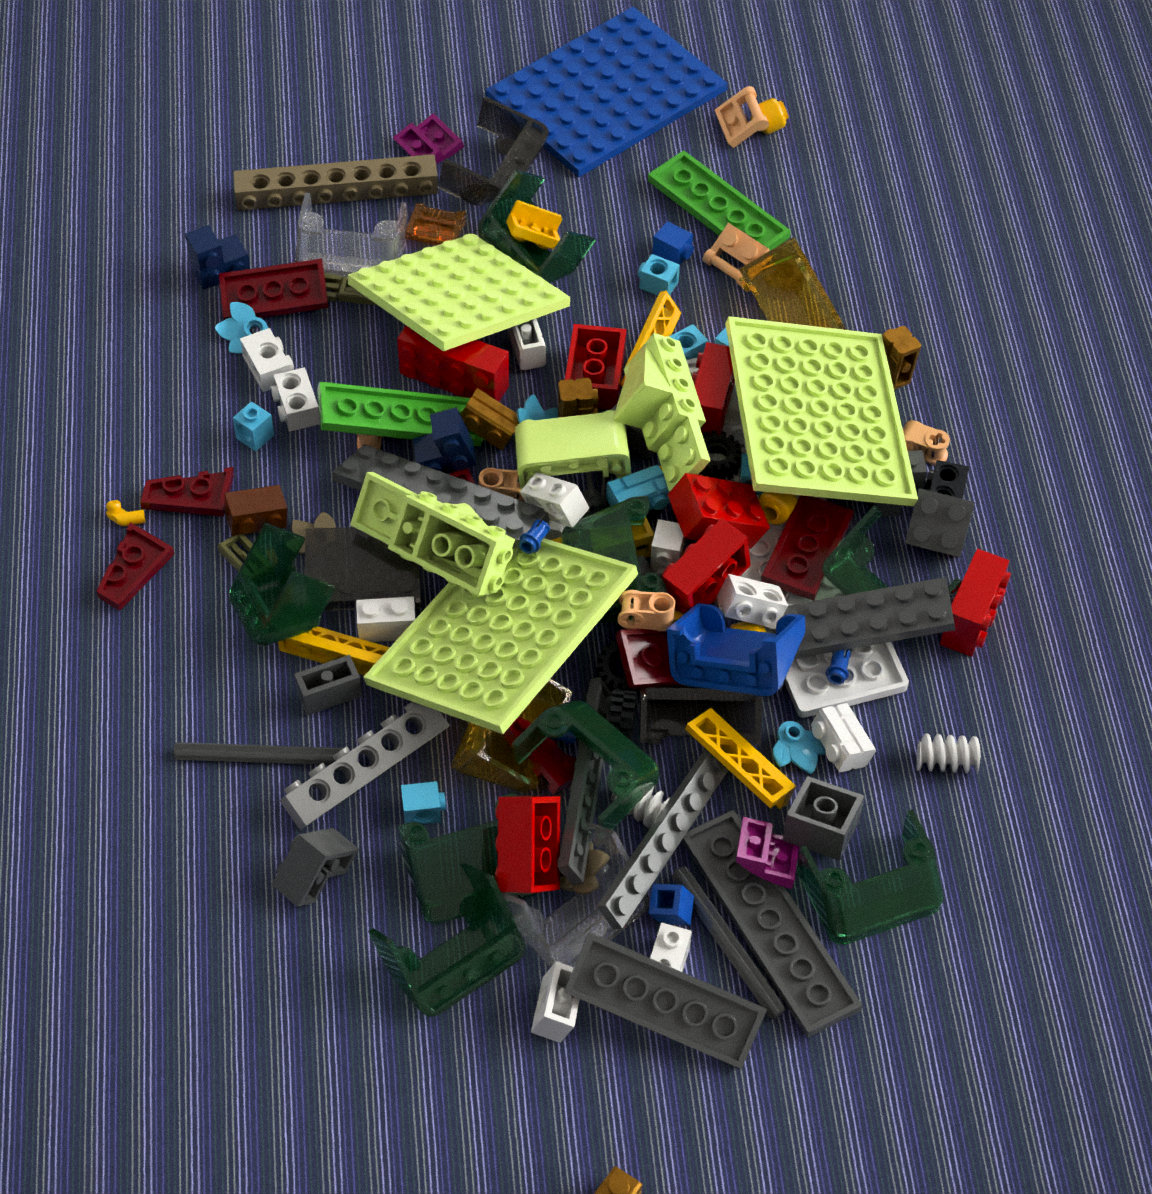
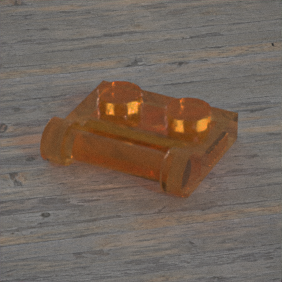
[405,203,467,245]

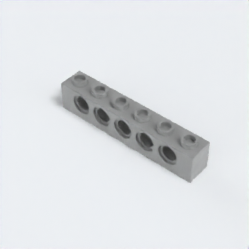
[279,702,450,830]

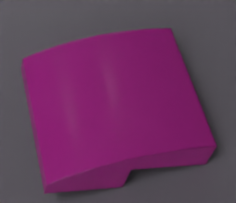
[393,113,465,164]
[736,817,799,889]

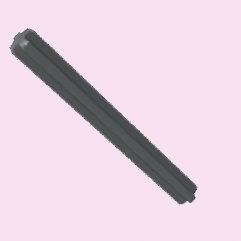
[173,742,351,765]
[672,866,785,1019]

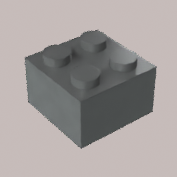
[905,488,975,557]
[782,776,864,861]

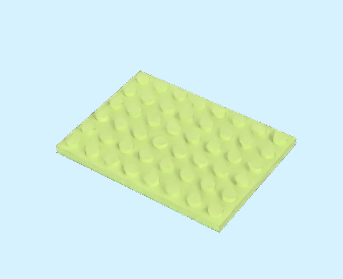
[725,316,918,506]
[363,538,638,734]

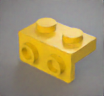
[506,200,562,251]

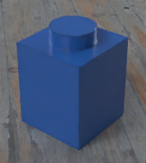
[652,221,694,265]
[649,884,694,926]

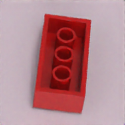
[397,325,509,402]

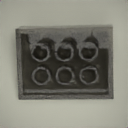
[304,527,422,612]

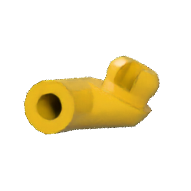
[106,500,146,526]

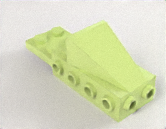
[614,333,710,492]
[350,472,515,597]

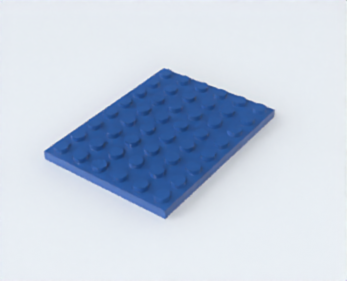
[485,7,728,177]

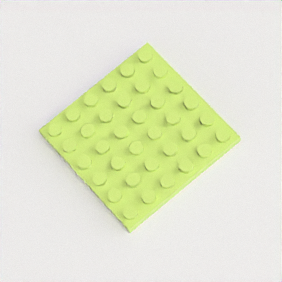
[348,234,570,351]

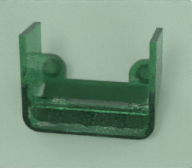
[478,169,596,283]
[822,505,962,640]
[229,523,335,646]
[512,700,659,838]
[796,809,943,945]
[368,864,525,1017]

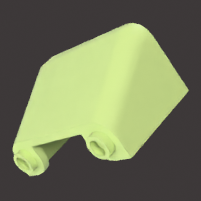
[515,410,631,490]

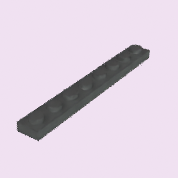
[557,677,612,885]
[596,748,729,930]

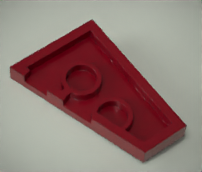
[140,467,234,517]
[96,522,175,611]
[502,717,576,795]

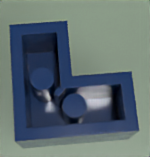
[185,225,250,290]
[413,407,477,474]

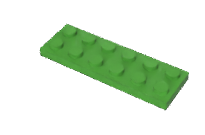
[648,150,791,251]
[317,382,483,446]

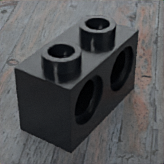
[925,460,969,499]

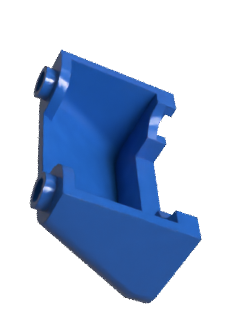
[667,603,806,696]

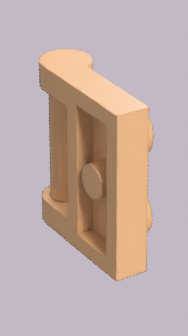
[715,86,769,148]
[702,222,771,288]

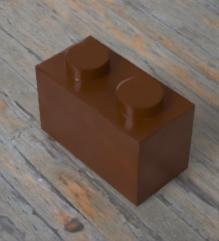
[224,485,288,536]

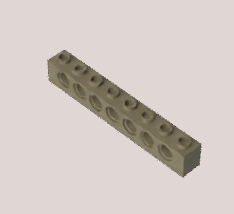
[233,154,438,211]

